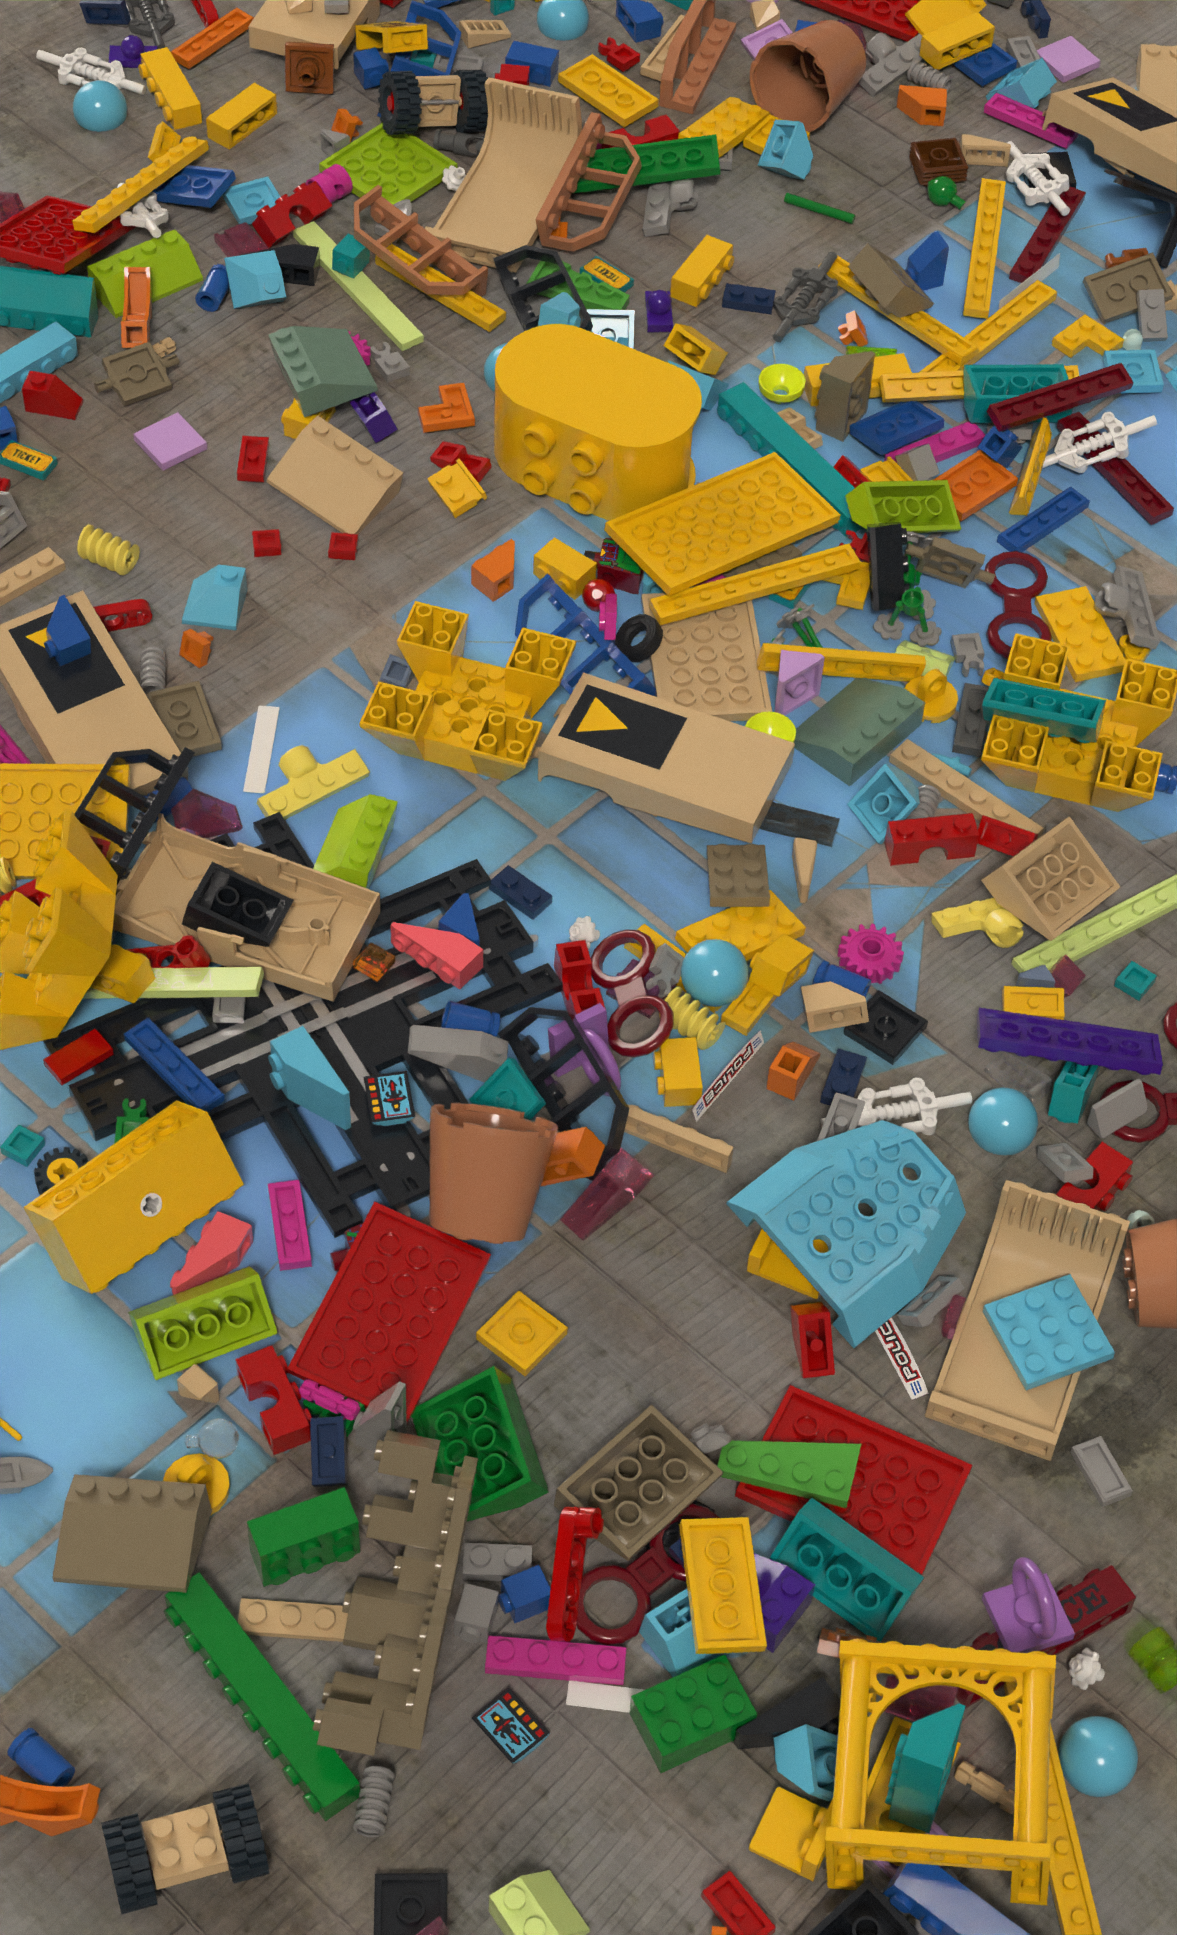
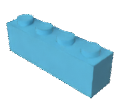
[0,322,78,403]

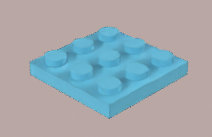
[983,1274,1115,1391]

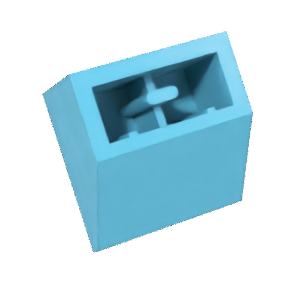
[639,1589,731,1677]

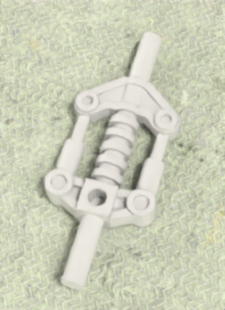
[36,47,146,95]
[1006,141,1070,216]
[117,183,168,238]
[1042,412,1157,473]
[820,1078,972,1135]

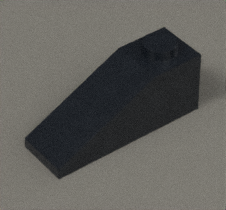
[240,244,320,286]
[734,1677,840,1750]

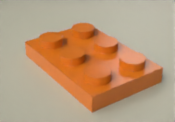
[933,449,1018,521]

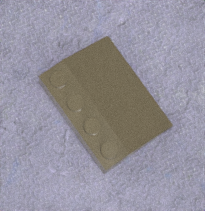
[554,1404,723,1561]
[52,1474,212,1593]

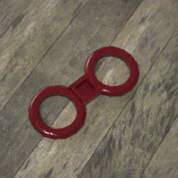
[984,551,1052,659]
[591,929,674,1058]
[1099,1080,1177,1143]
[576,1504,720,1645]

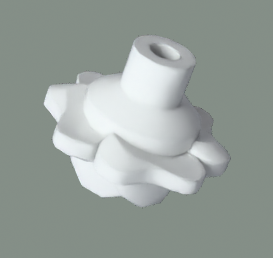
[442,165,466,191]
[569,916,600,949]
[1069,1648,1105,1690]

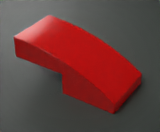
[430,441,492,483]

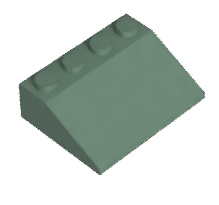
[268,326,378,417]
[794,678,925,786]

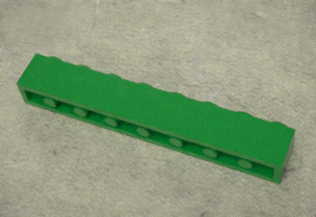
[164,1572,360,1822]

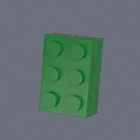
[247,1487,360,1587]
[629,1654,757,1774]

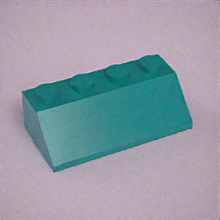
[0,266,99,337]
[963,364,1073,423]
[982,678,1106,743]
[769,1498,924,1642]
[885,1704,966,1833]

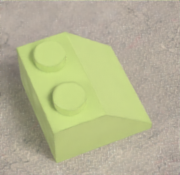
[489,1870,590,1935]

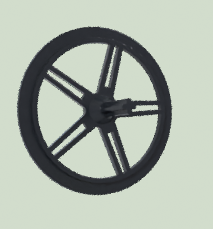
[1104,168,1177,268]

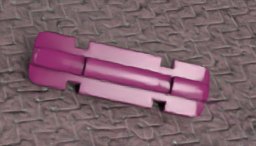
[299,1379,361,1421]

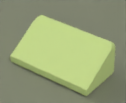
[895,640,955,677]

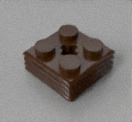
[909,138,969,187]

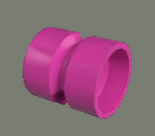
[306,164,353,204]

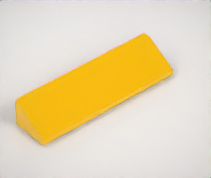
[1009,418,1052,515]

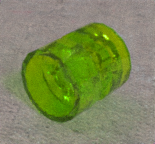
[1128,1626,1177,1694]

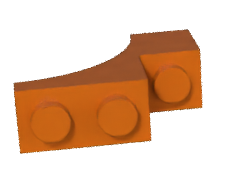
[121,267,152,348]
[0,1775,101,1837]

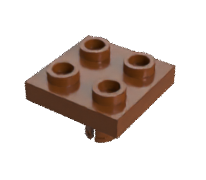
[285,41,334,94]

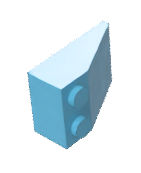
[268,1026,351,1130]

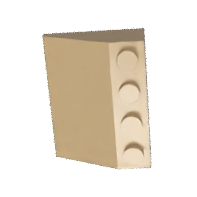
[1136,44,1177,112]
[266,415,403,534]
[981,816,1121,941]

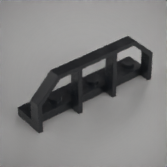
[493,245,593,331]
[74,747,195,885]
[498,1007,630,1186]

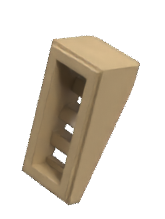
[459,20,511,48]
[960,134,1011,167]
[792,838,817,904]

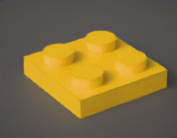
[476,1290,568,1376]

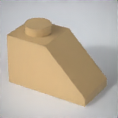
[801,981,869,1033]

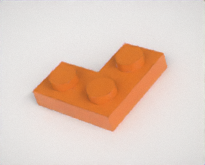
[418,383,475,433]

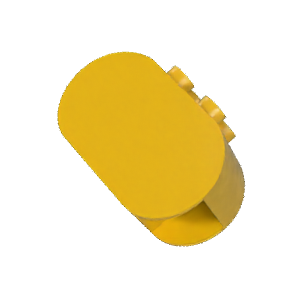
[494,324,702,521]

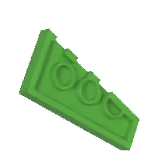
[526,261,630,310]
[717,1441,861,1508]

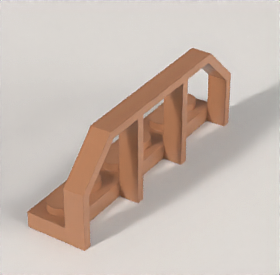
[659,0,736,114]
[535,112,642,252]
[354,185,488,297]

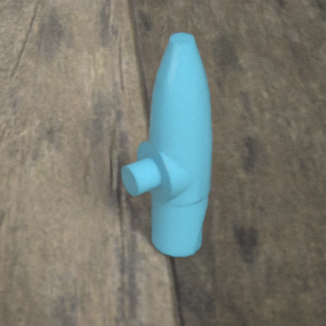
[932,753,972,777]

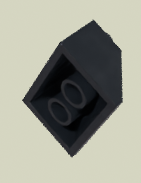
[867,522,910,611]

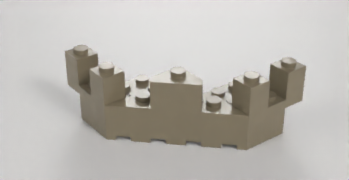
[313,1430,478,1756]

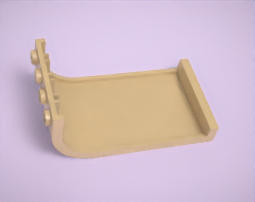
[425,77,582,273]
[925,1180,1130,1461]

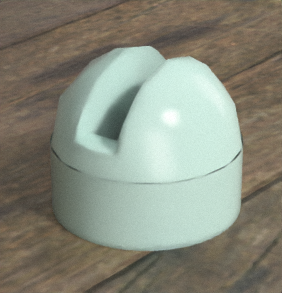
[1122,329,1143,350]
[1127,1210,1155,1230]

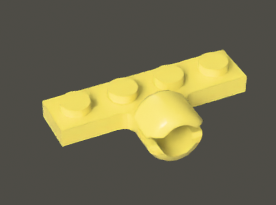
[257,745,370,820]
[932,898,1023,948]

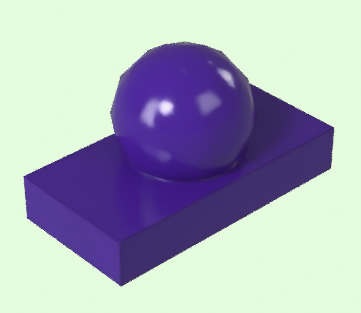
[109,35,158,68]
[645,289,673,332]

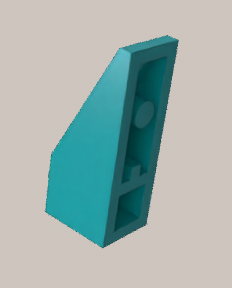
[1048,1061,1101,1124]

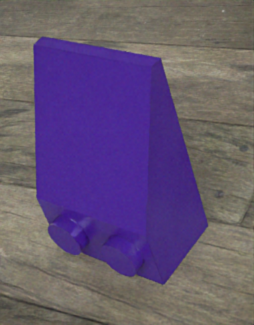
[754,1553,815,1653]

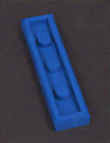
[997,486,1090,552]
[124,1017,225,1112]

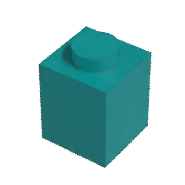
[332,233,370,279]

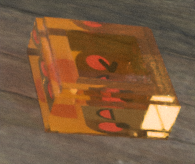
[353,942,396,982]

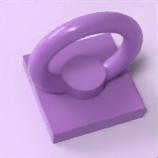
[548,1003,621,1097]
[982,1557,1075,1653]

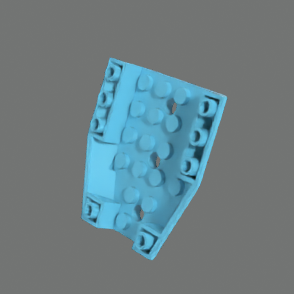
[726,1120,966,1349]

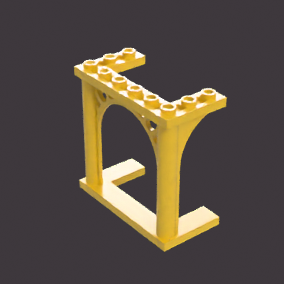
[825,1639,1056,1906]

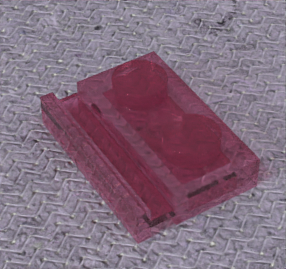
[214,222,269,257]

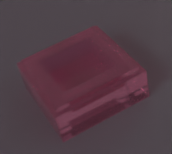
[1050,955,1086,998]
[941,1294,966,1340]

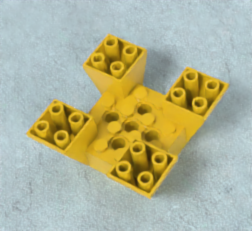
[359,601,576,781]
[981,633,1177,812]
[0,808,118,1050]

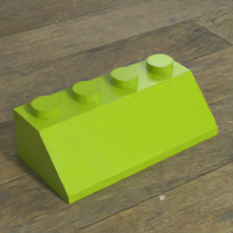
[87,229,203,318]
[845,480,961,533]
[313,794,398,889]
[128,1266,278,1380]

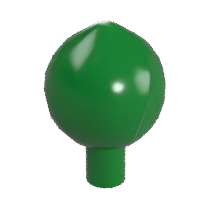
[928,176,966,209]

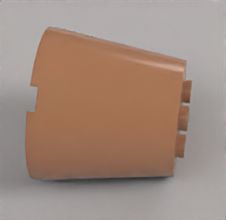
[750,20,866,132]
[429,1103,558,1244]
[1122,1218,1177,1329]

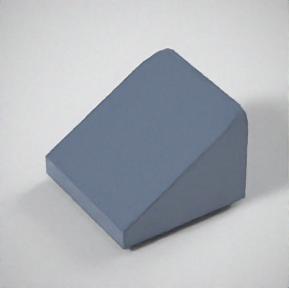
[380,654,415,688]
[1016,965,1055,988]

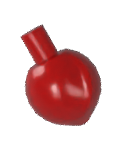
[582,578,615,612]

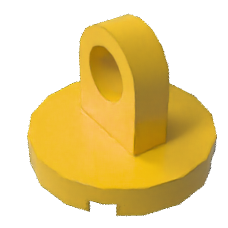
[904,669,958,723]
[163,1453,230,1515]

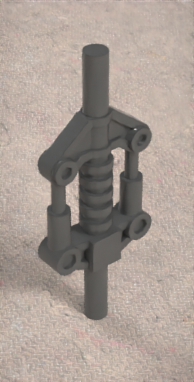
[125,0,175,49]
[773,252,838,342]

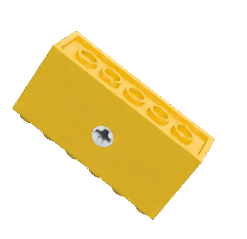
[23,1100,244,1294]

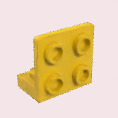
[749,1787,833,1881]

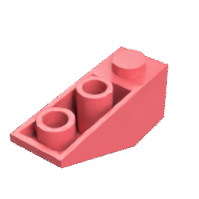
[390,922,483,989]
[170,1211,253,1295]

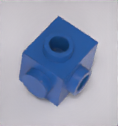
[353,47,389,89]
[978,426,1023,468]

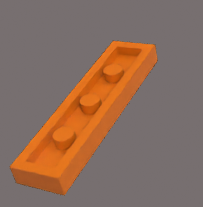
[171,8,254,69]

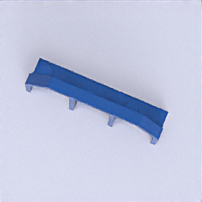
[377,0,461,117]
[515,574,656,696]

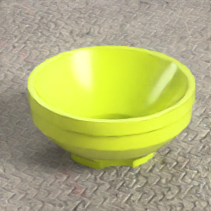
[758,364,806,404]
[745,711,796,743]

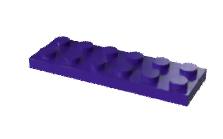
[977,1008,1163,1075]

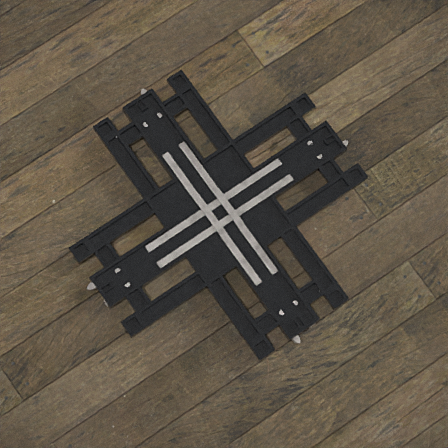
[43,812,563,1238]

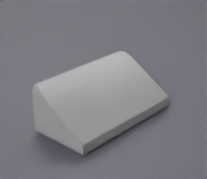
[1087,1079,1148,1138]

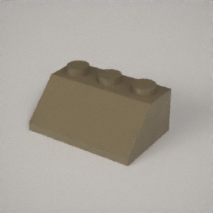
[848,243,934,318]
[815,351,875,442]

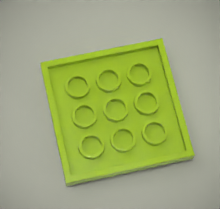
[319,123,457,205]

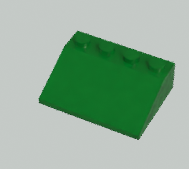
[412,1366,549,1522]

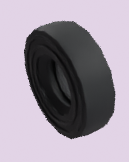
[615,614,663,662]

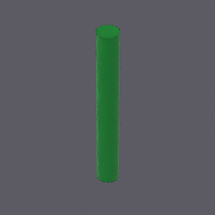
[784,193,856,224]

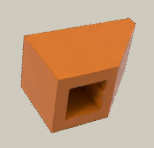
[897,85,947,126]
[471,539,515,602]
[766,1042,820,1101]

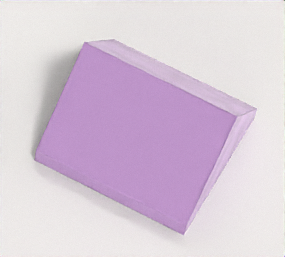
[774,650,825,716]

